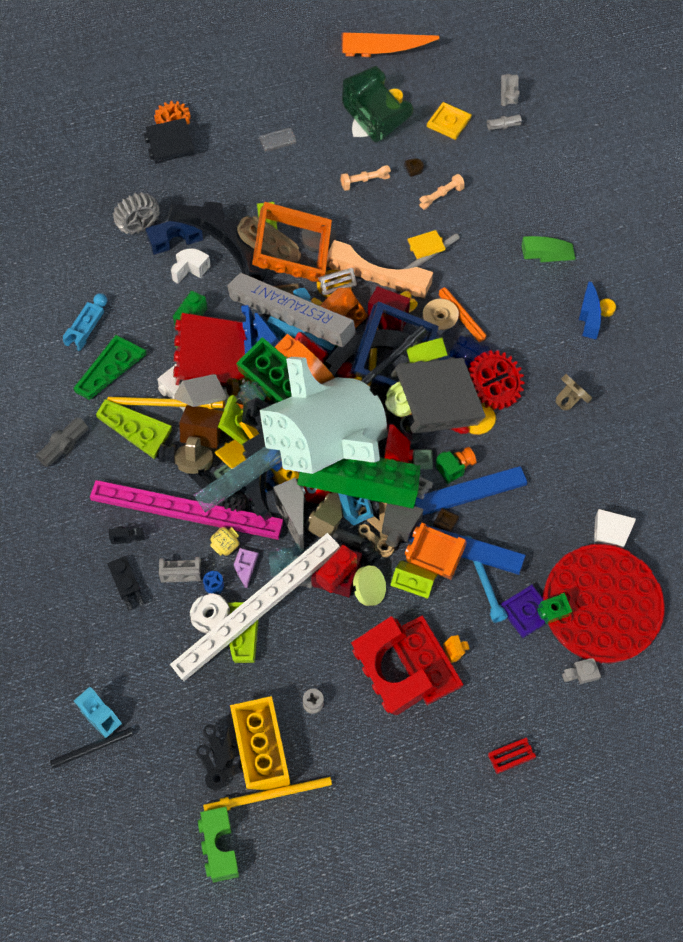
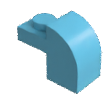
[74,687,122,738]

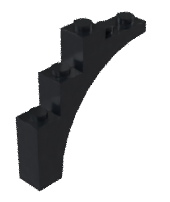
[168,202,267,282]
[229,396,292,521]

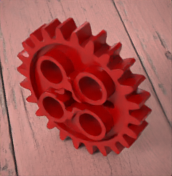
[468,350,525,410]

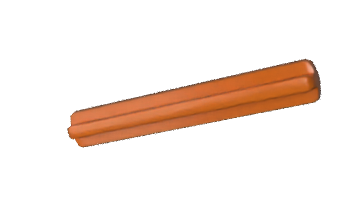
[439,287,487,342]

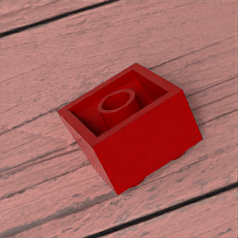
[385,424,414,463]

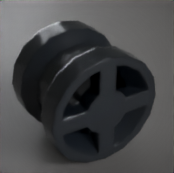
[159,444,177,464]
[358,542,382,566]

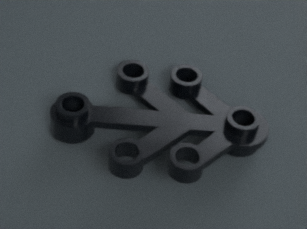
[196,712,243,791]

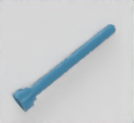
[466,536,508,623]

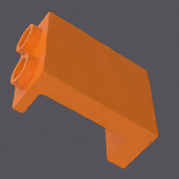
[405,522,467,580]

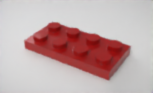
[393,615,463,705]

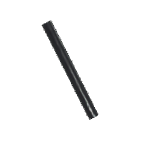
[50,727,133,768]

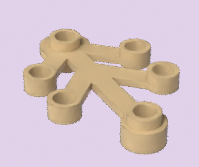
[358,502,394,557]

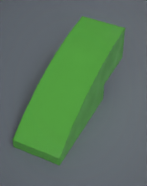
[521,236,575,262]

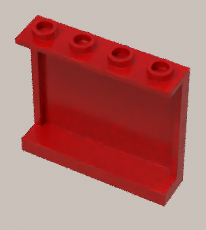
[173,313,246,386]

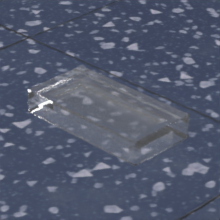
[259,127,296,152]

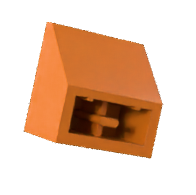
[319,287,368,328]

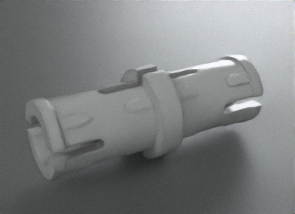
[487,115,522,131]

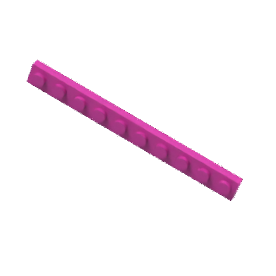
[90,480,283,540]

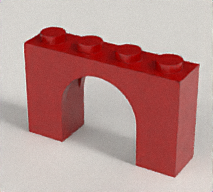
[351,616,438,716]

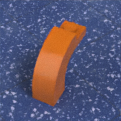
[275,334,335,384]

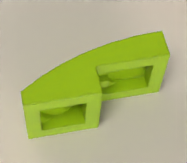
[407,338,448,363]

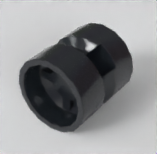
[399,415,423,450]

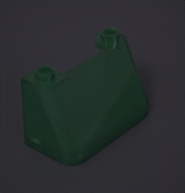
[342,66,414,143]

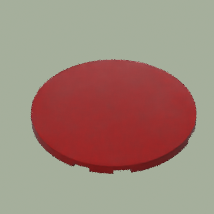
[543,544,665,663]

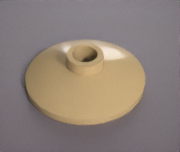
[423,299,459,330]

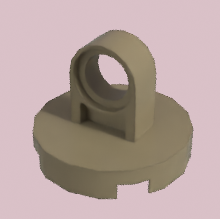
[556,374,592,410]
[174,436,213,474]

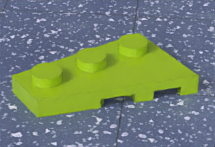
[228,602,258,663]

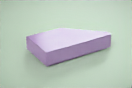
[234,548,259,588]

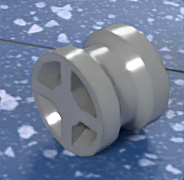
[303,689,324,714]

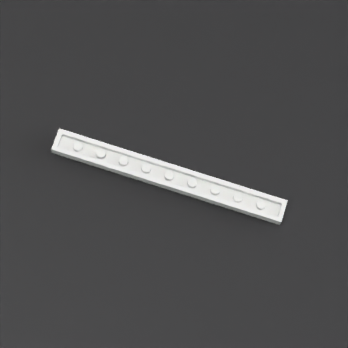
[170,533,340,681]

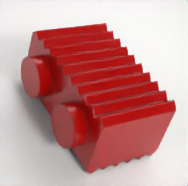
[316,545,357,593]

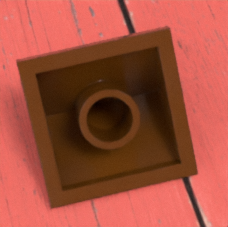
[179,405,224,449]

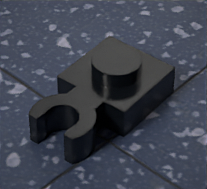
[109,526,145,544]

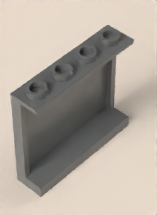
[391,357,486,434]

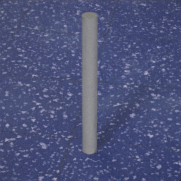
[404,233,459,269]

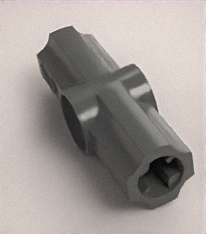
[36,417,89,467]

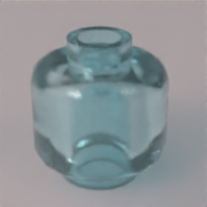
[238,380,266,404]

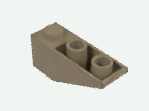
[308,492,342,538]

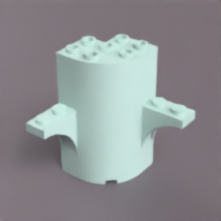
[260,357,388,474]

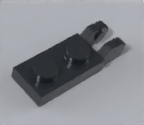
[107,556,144,611]

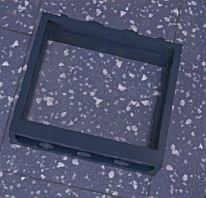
[350,301,439,389]

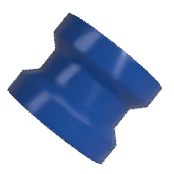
[203,571,224,595]

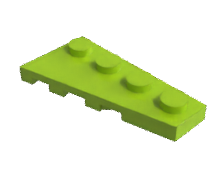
[96,399,172,459]

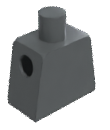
[382,503,424,547]

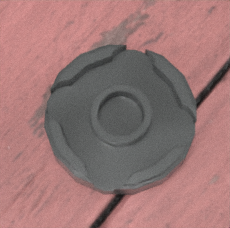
[302,225,336,252]

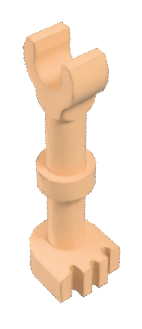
[340,165,391,191]
[419,174,465,210]

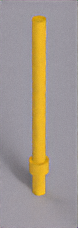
[203,777,332,811]

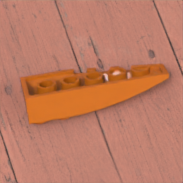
[341,33,439,57]

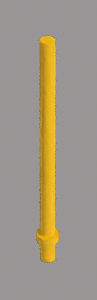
[107,397,225,409]

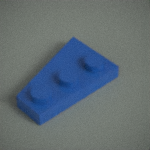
[241,305,258,354]

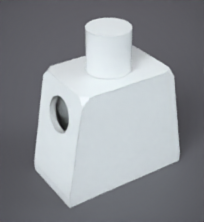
[594,509,635,548]

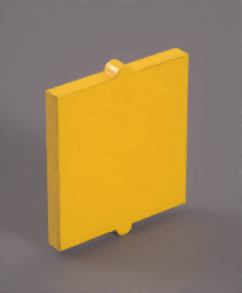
[407,230,445,259]
[215,440,247,469]

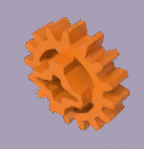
[154,101,191,124]

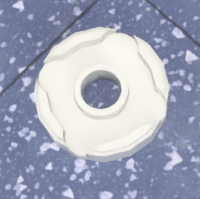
[190,593,230,634]

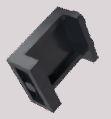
[144,118,194,164]

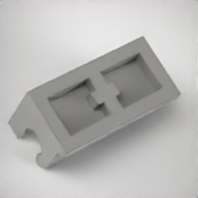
[159,557,201,583]

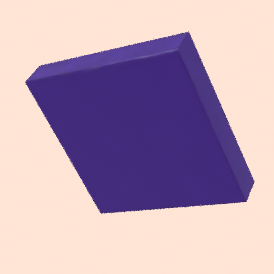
[500,585,546,638]

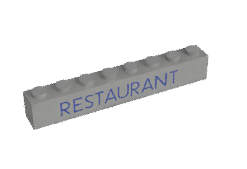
[227,273,356,347]

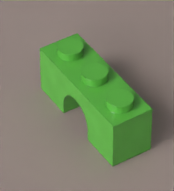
[198,807,239,883]

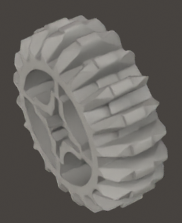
[113,192,160,235]

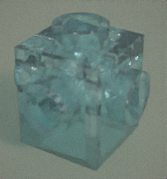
[269,548,298,576]

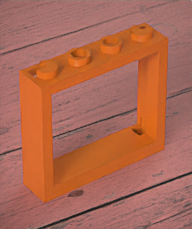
[252,202,332,282]

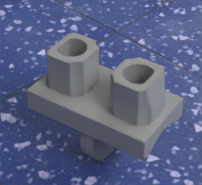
[501,74,520,106]

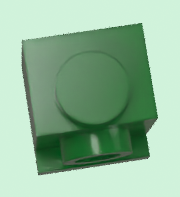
[435,451,465,484]
[538,593,572,624]

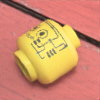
[210,527,239,556]

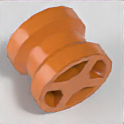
[454,447,477,469]

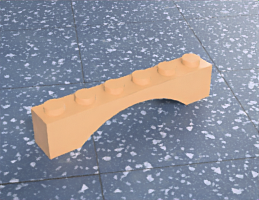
[326,240,433,299]

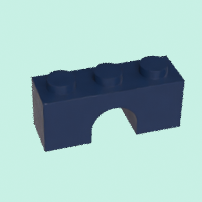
[145,221,203,255]

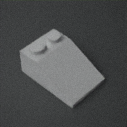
[274,478,306,552]

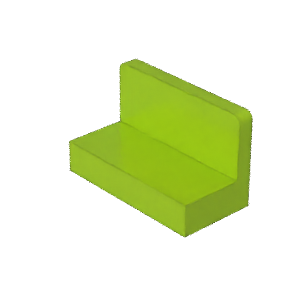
[390,561,437,599]

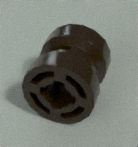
[226,378,251,397]

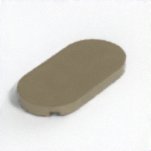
[237,216,301,263]

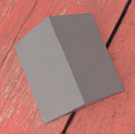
[174,374,227,407]

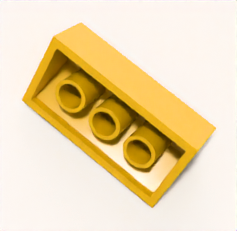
[230,696,290,790]

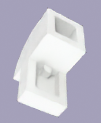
[171,249,210,284]

